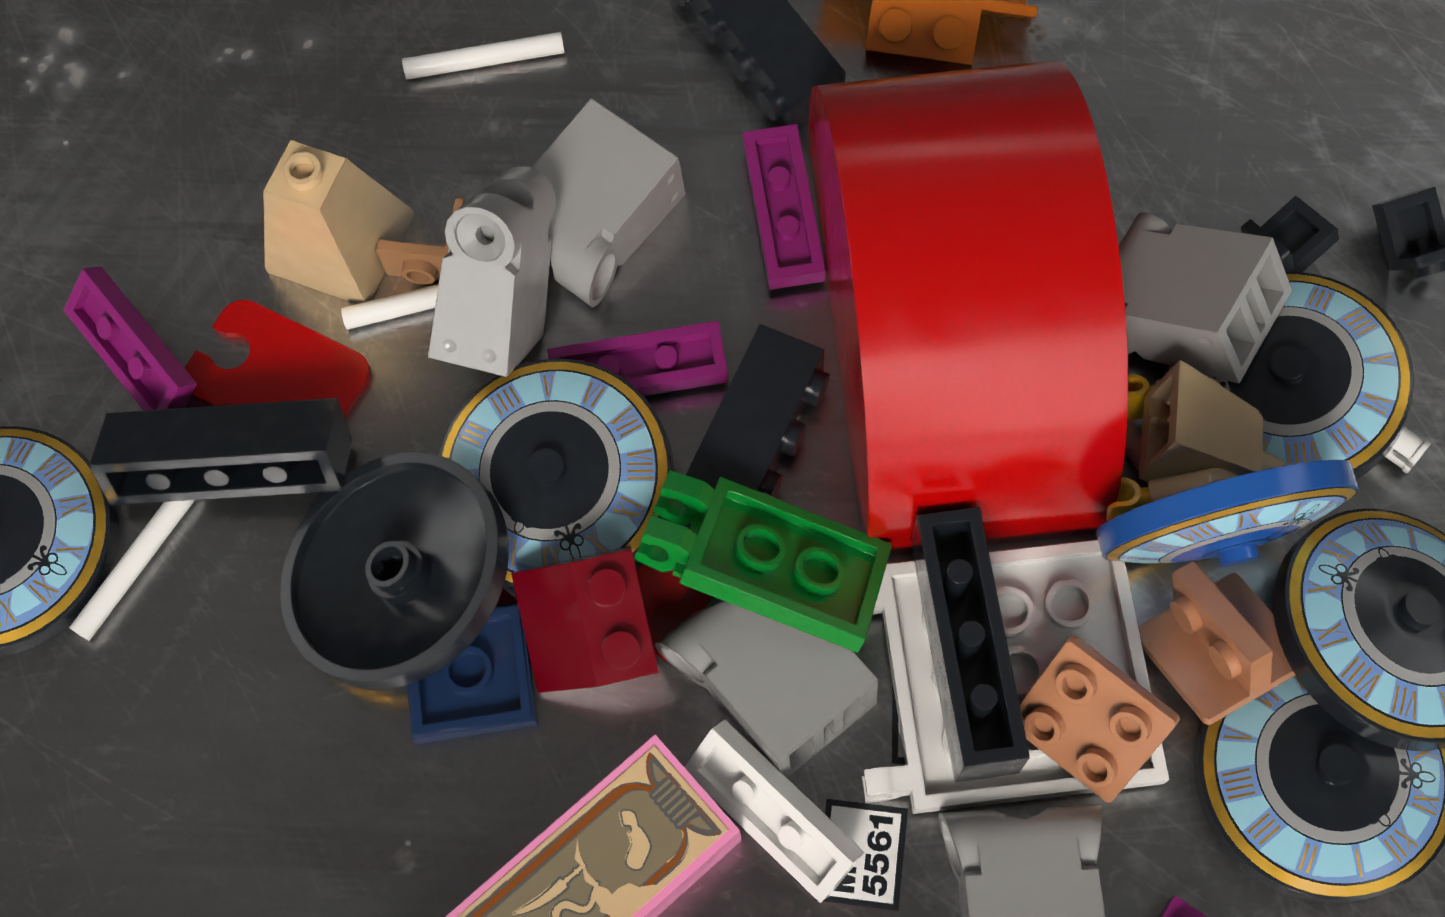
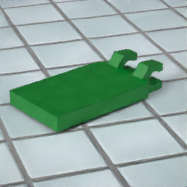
[634,470,892,653]

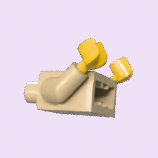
[1106,360,1286,522]

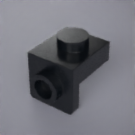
[1372,187,1445,278]
[1241,196,1339,272]

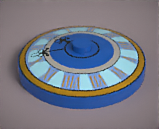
[1096,460,1360,567]

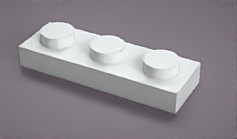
[685,720,865,903]

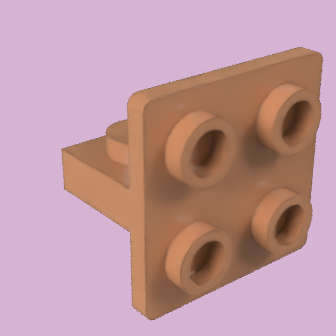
[1138,561,1295,725]
[1019,636,1180,803]

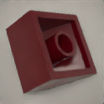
[511,546,659,693]

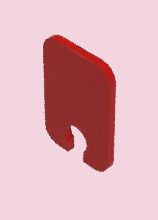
[184,299,372,420]

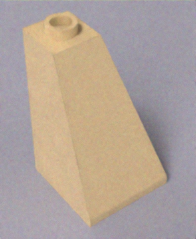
[263,140,415,304]

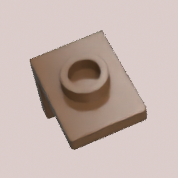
[376,197,466,285]

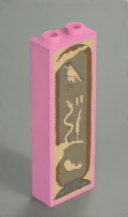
[445,734,742,917]

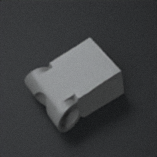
[532,98,686,308]
[428,166,556,377]
[1119,212,1292,383]
[655,601,878,778]
[939,805,1105,917]

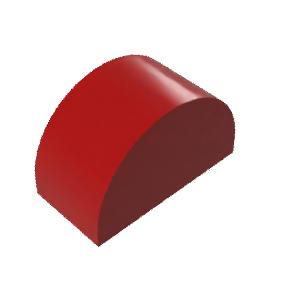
[808,61,1128,556]

